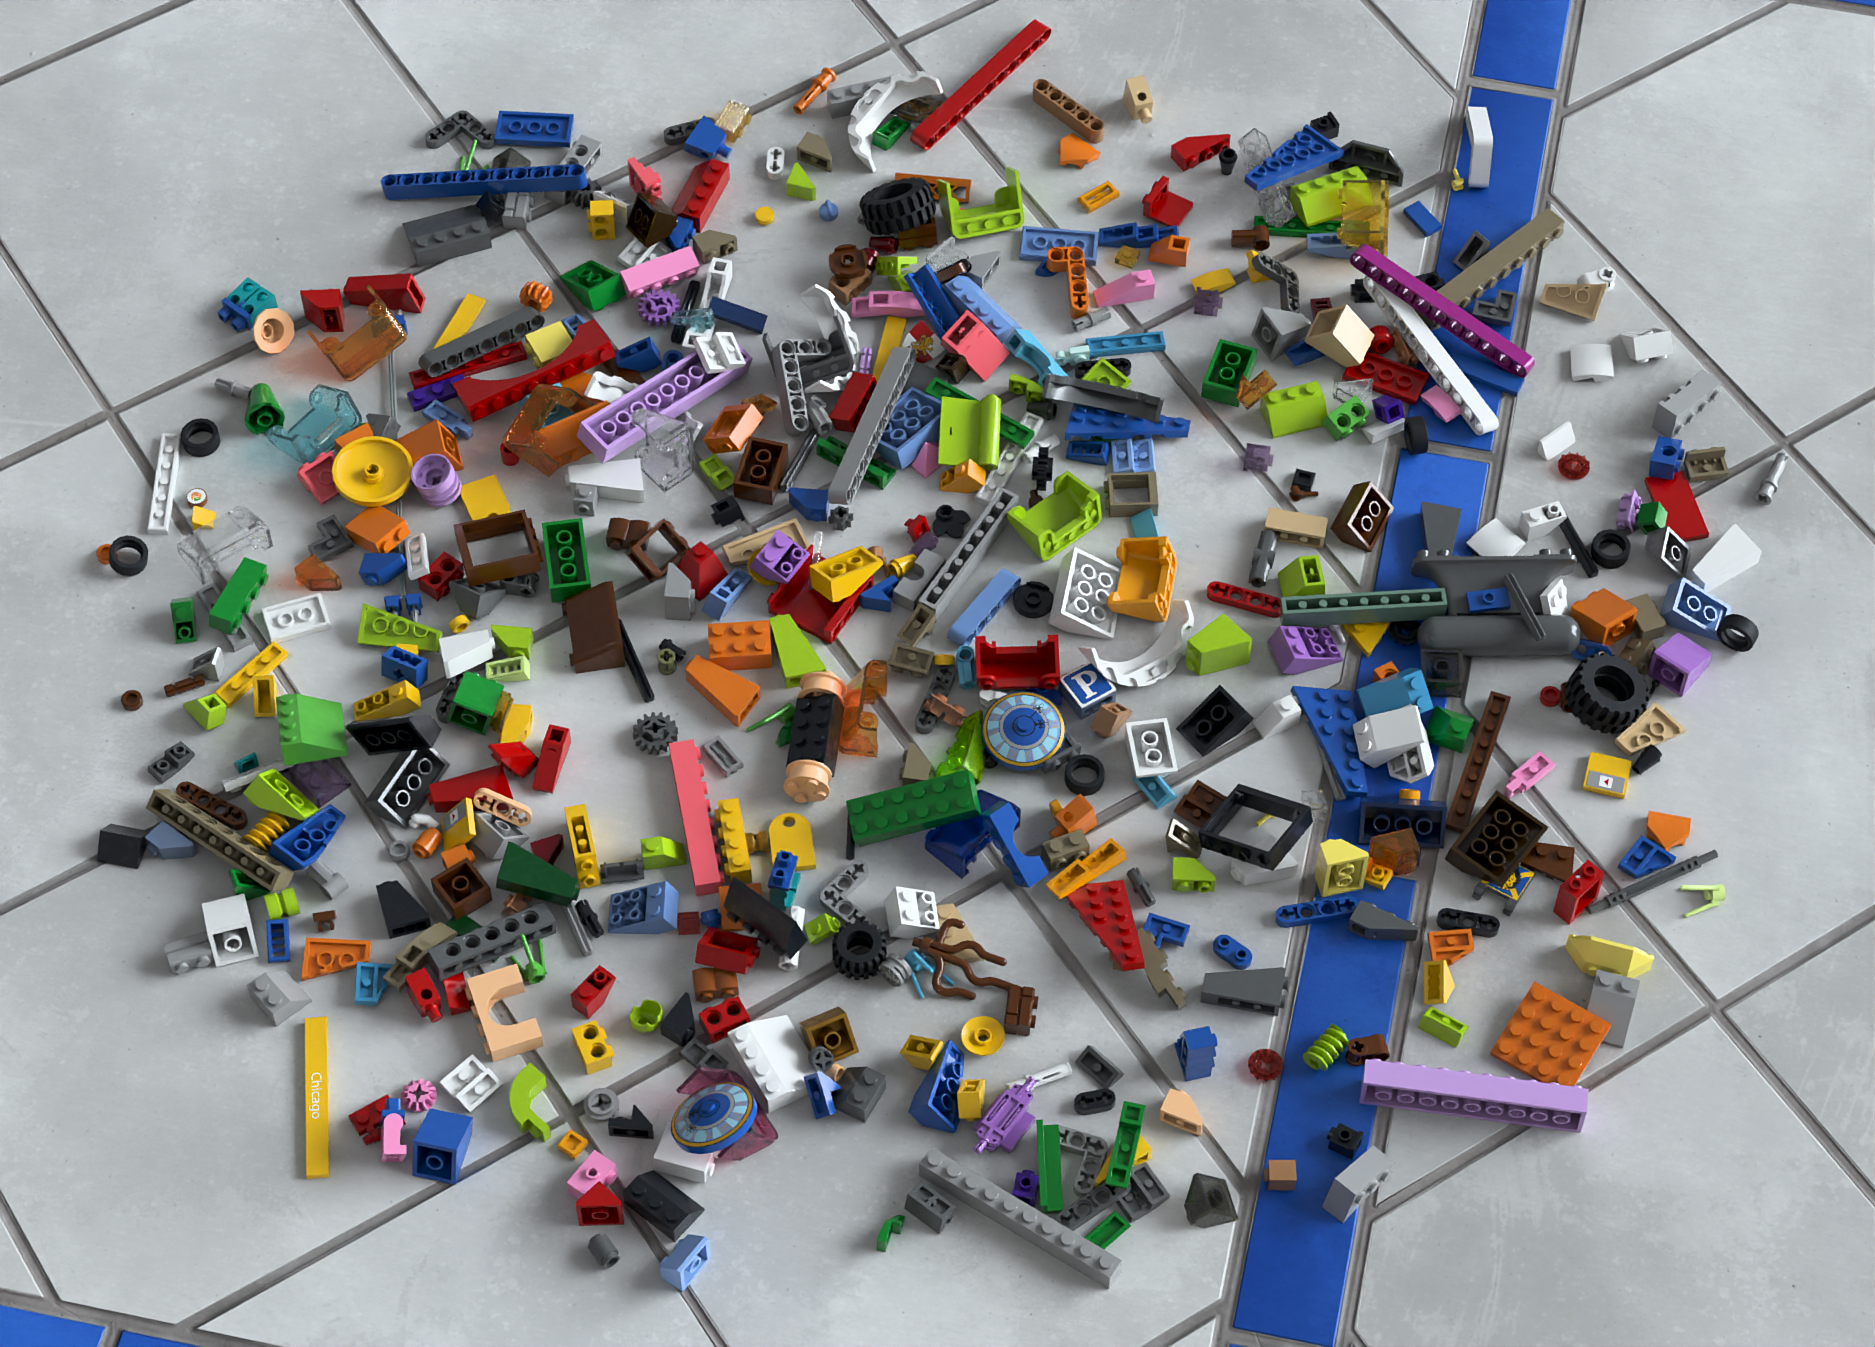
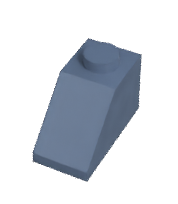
[145,821,196,860]

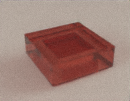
[678,911,700,935]

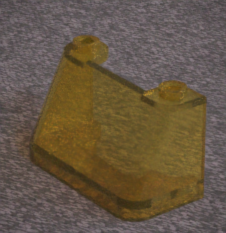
[1337,180,1389,257]

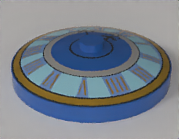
[982,691,1066,771]
[671,1082,757,1154]

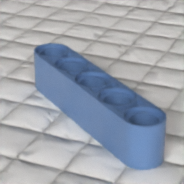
[947,568,1021,646]

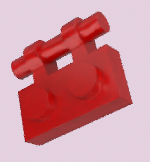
[348,1094,406,1146]

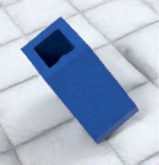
[666,216,696,252]

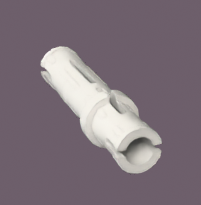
[1006,1062,1072,1091]

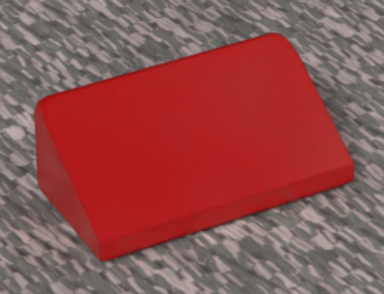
[442,972,472,1016]

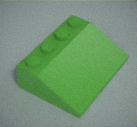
[276,694,348,766]

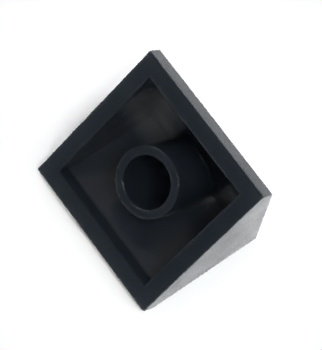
[97,824,151,869]

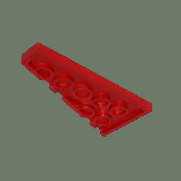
[1064,880,1145,971]

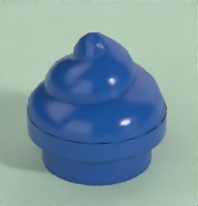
[700,908,721,928]

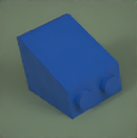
[412,1108,473,1184]

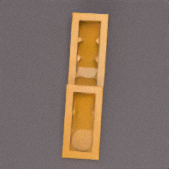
[1045,838,1127,899]

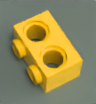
[586,200,616,241]
[571,1020,615,1075]

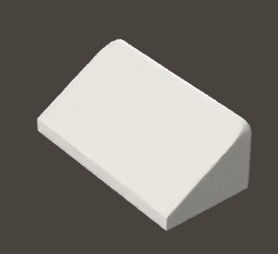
[1362,418,1405,444]
[1537,421,1575,461]

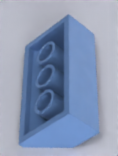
[944,275,1022,343]

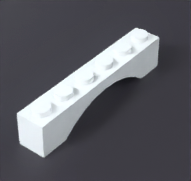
[682,257,733,358]

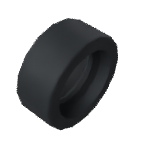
[1404,416,1428,455]
[181,418,221,457]
[1590,529,1631,569]
[109,535,148,576]
[1717,614,1759,652]
[1064,754,1105,796]

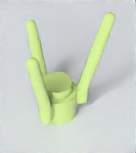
[1680,884,1725,918]

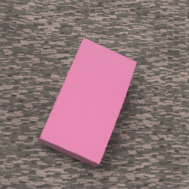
[1421,385,1462,423]

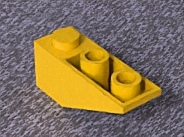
[353,680,421,721]
[498,704,533,768]

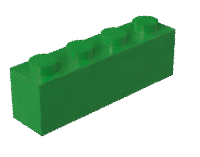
[209,557,269,635]

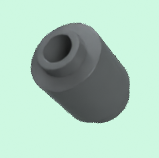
[588,1234,620,1268]

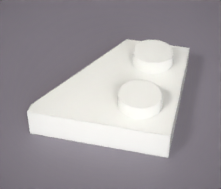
[1540,578,1569,615]

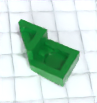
[877,1215,905,1252]

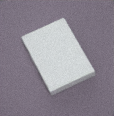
[261,592,331,643]

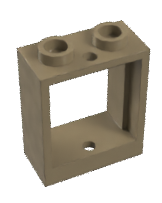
[1104,472,1159,517]

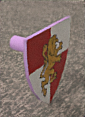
[902,319,945,363]

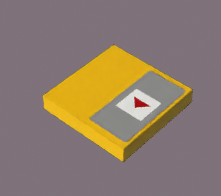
[1582,752,1632,799]
[441,798,476,851]

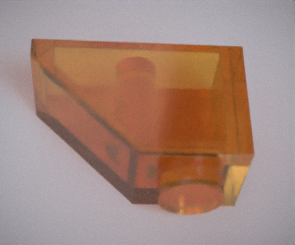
[294,554,342,591]

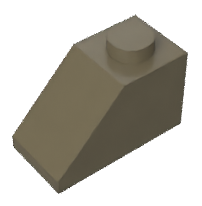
[797,132,832,172]

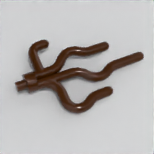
[912,918,1018,1000]

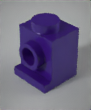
[1372,394,1404,424]
[1012,1170,1039,1208]

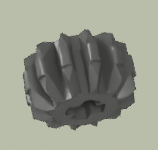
[570,177,602,210]

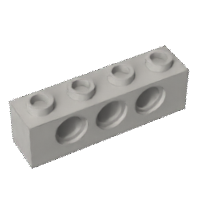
[544,135,603,206]

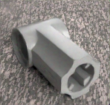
[806,395,833,435]
[306,860,348,900]

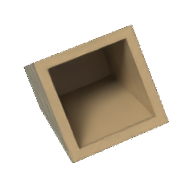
[1304,304,1374,368]

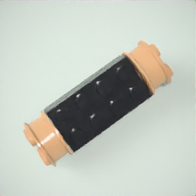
[783,671,845,803]

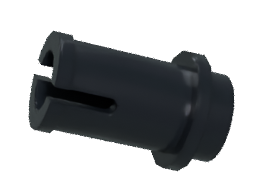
[659,639,686,662]

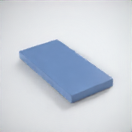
[1019,226,1099,266]

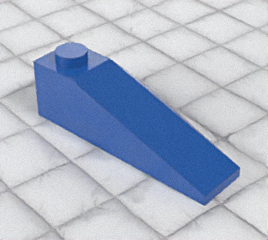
[270,804,346,871]
[908,1040,964,1133]

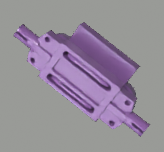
[973,1076,1037,1154]

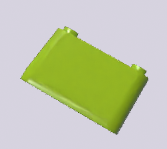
[1007,470,1102,561]

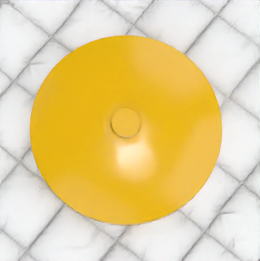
[332,436,413,507]

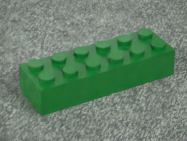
[846,769,981,847]

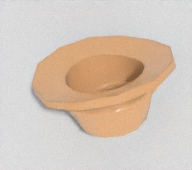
[253,308,295,354]

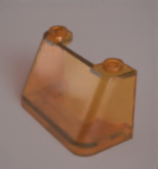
[838,660,887,758]

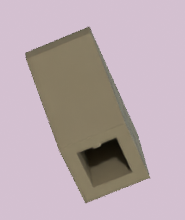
[692,230,738,265]
[899,742,931,786]

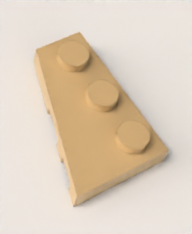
[1539,284,1608,321]

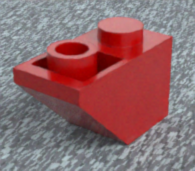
[570,965,616,1019]

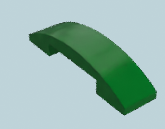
[1105,1101,1146,1189]

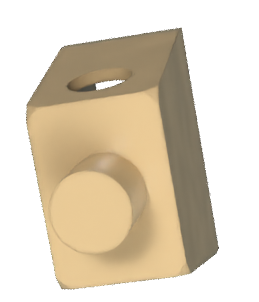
[1123,75,1153,124]

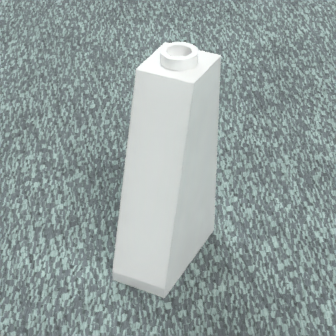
[565,458,645,502]
[1689,524,1762,592]

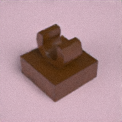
[313,910,337,932]

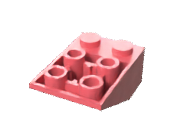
[940,310,1010,382]

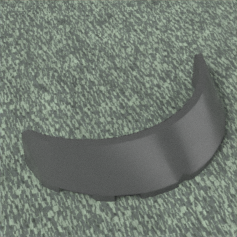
[1042,373,1164,423]

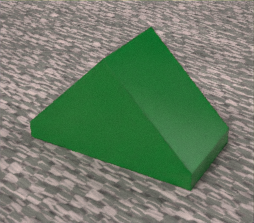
[228,869,270,901]

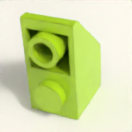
[183,693,227,731]
[1172,857,1216,893]

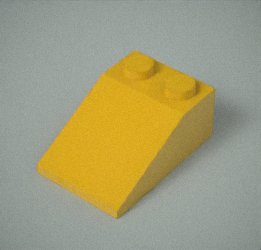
[809,546,883,602]

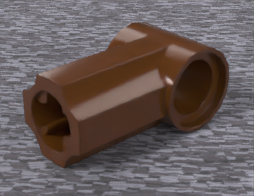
[1231,225,1270,251]

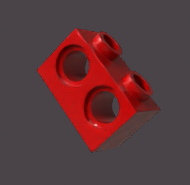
[417,551,465,601]
[699,996,750,1044]

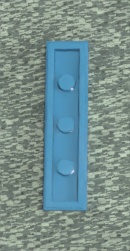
[1085,331,1166,358]

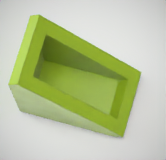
[786,162,816,201]

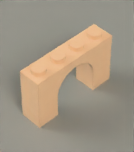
[464,964,544,1062]

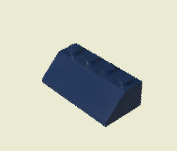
[1358,796,1447,849]

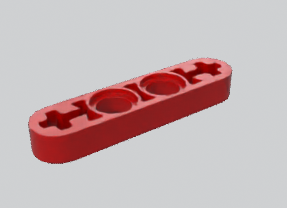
[1207,581,1281,618]

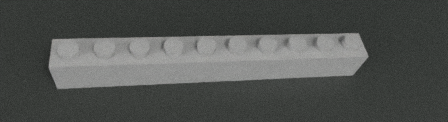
[919,1147,1122,1289]

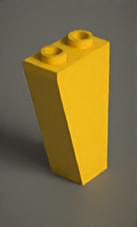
[564,804,601,889]

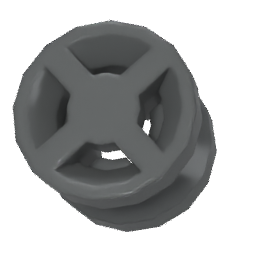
[808,1046,834,1071]

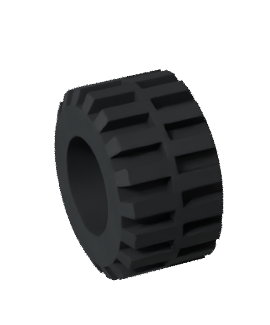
[832,920,887,980]

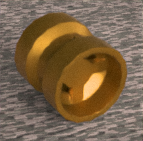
[745,830,769,854]

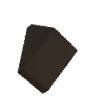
[935,353,970,384]

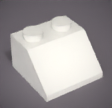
[1620,327,1673,363]

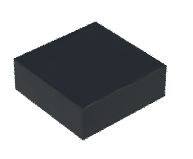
[1291,468,1316,492]

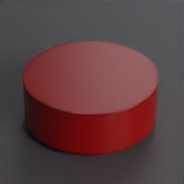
[1539,686,1560,707]

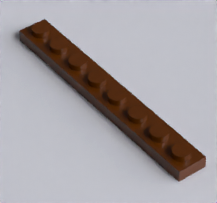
[1446,691,1511,833]

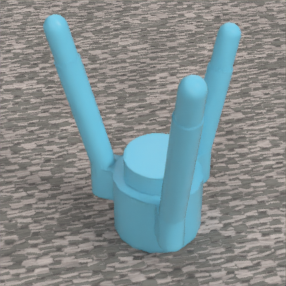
[904,949,955,999]

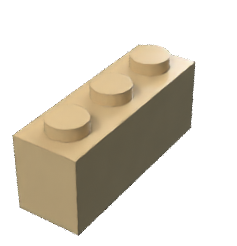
[1264,507,1329,549]

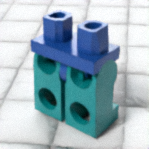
[218,277,278,332]
[768,850,801,911]

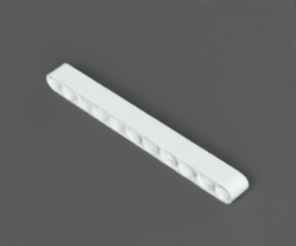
[1363,276,1499,435]

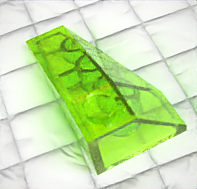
[934,710,984,786]

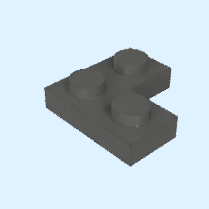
[1472,289,1518,327]
[308,514,354,564]

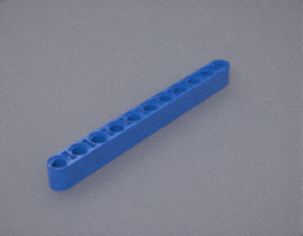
[381,164,588,200]

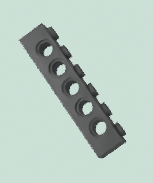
[428,902,556,982]

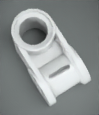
[1577,267,1616,292]

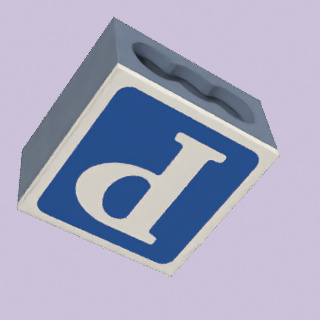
[1058,662,1116,720]

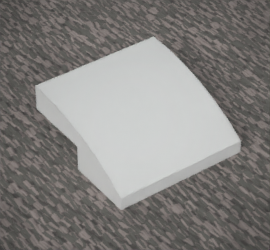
[617,237,672,268]
[693,332,746,374]
[1570,344,1614,382]
[1466,518,1525,556]
[439,1054,503,1113]

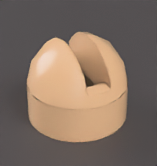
[825,1063,845,1083]

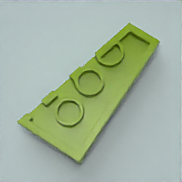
[357,603,442,653]

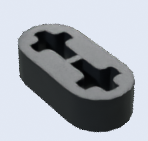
[1074,1089,1116,1115]

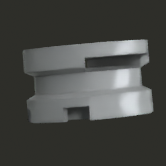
[878,953,912,987]

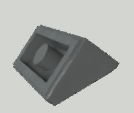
[1075,1045,1124,1089]

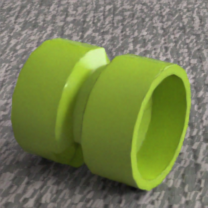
[264,887,301,920]

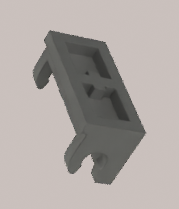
[904,1181,956,1234]

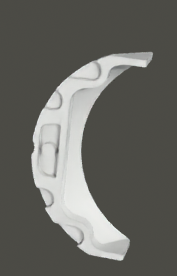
[848,71,943,173]
[800,284,860,393]
[584,371,703,449]
[1078,599,1194,687]

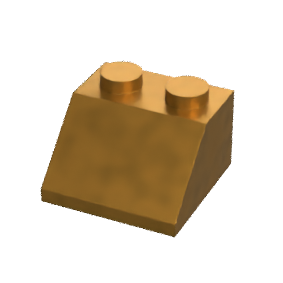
[799,1006,859,1063]

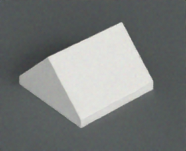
[593,190,635,225]

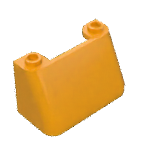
[1107,536,1177,622]

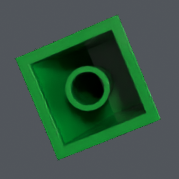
[446,671,504,736]

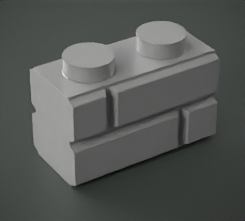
[502,192,535,230]
[163,931,215,974]

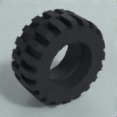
[859,177,936,236]
[1565,653,1650,734]

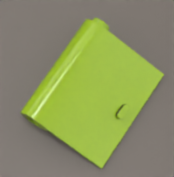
[937,394,1001,471]

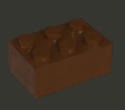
[733,436,788,505]

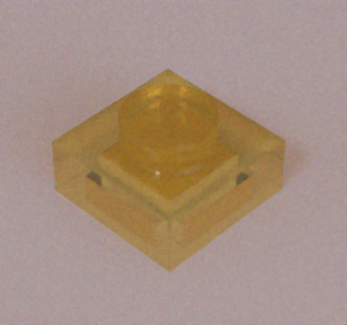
[1115,245,1140,269]

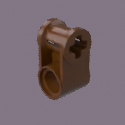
[1345,1034,1390,1066]

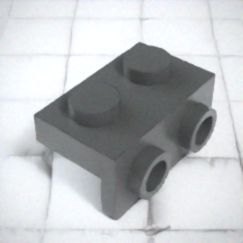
[1041,732,1081,774]

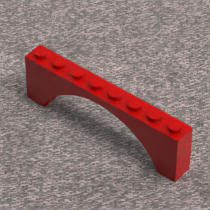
[452,319,616,422]

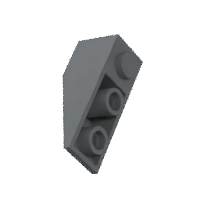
[1348,900,1419,941]

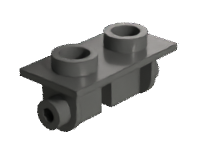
[600,859,644,884]

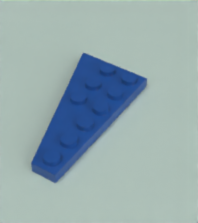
[1064,403,1191,440]
[1290,686,1368,797]

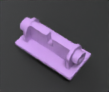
[1616,489,1642,533]

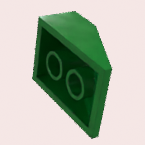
[559,260,626,311]

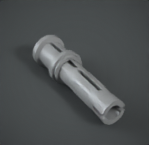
[1754,452,1789,505]

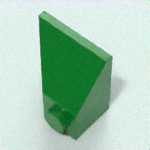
[1426,706,1475,753]

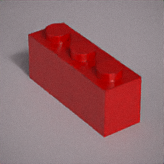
[829,372,877,433]

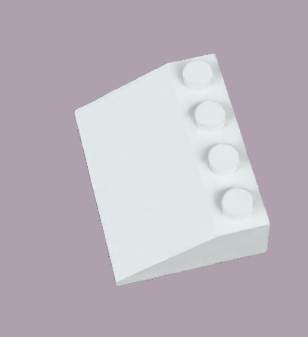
[1049,547,1121,640]
[727,1015,819,1113]

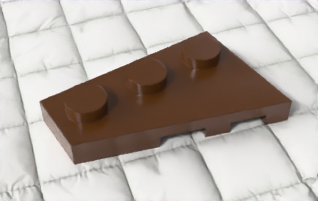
[1520,842,1575,882]

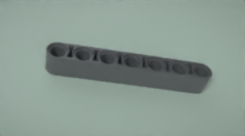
[418,306,545,377]

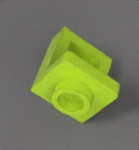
[804,913,840,945]

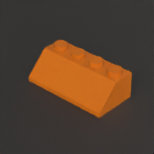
[535,400,609,472]

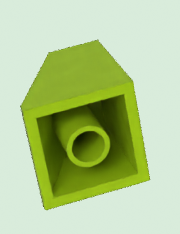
[1185,613,1252,676]

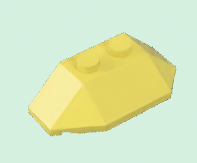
[1565,934,1654,979]

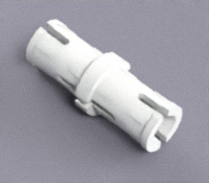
[1022,434,1060,464]

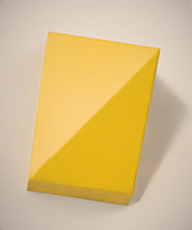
[1424,960,1455,1005]

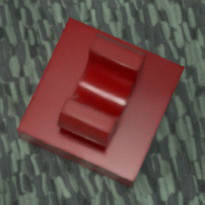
[904,515,931,544]

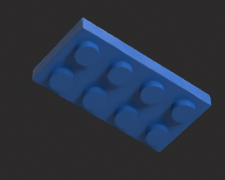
[495,111,574,148]

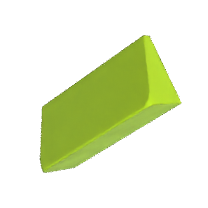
[1418,1007,1469,1047]

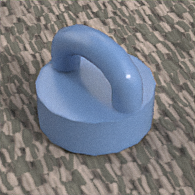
[819,199,838,221]

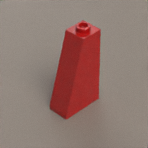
[343,273,426,313]
[426,764,515,813]

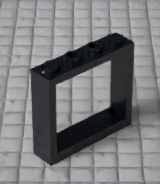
[1198,784,1313,871]

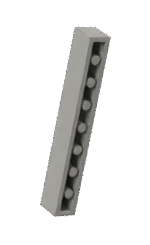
[918,487,1019,623]

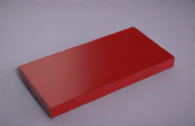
[1342,351,1430,406]
[1644,471,1709,542]

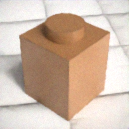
[1263,1160,1297,1190]

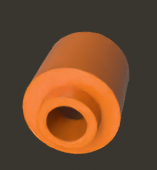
[412,827,443,859]

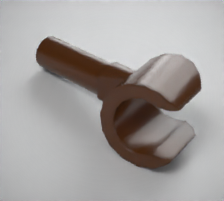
[1289,486,1318,502]

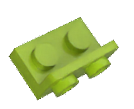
[875,256,917,276]

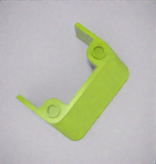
[937,167,1024,239]

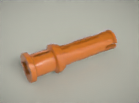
[793,67,836,115]

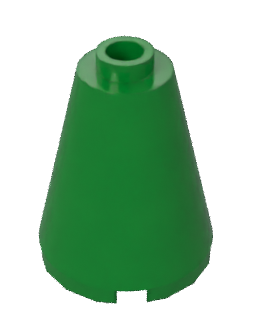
[245,383,285,436]

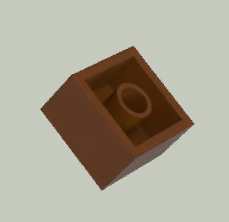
[431,858,492,920]

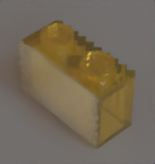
[715,100,752,143]

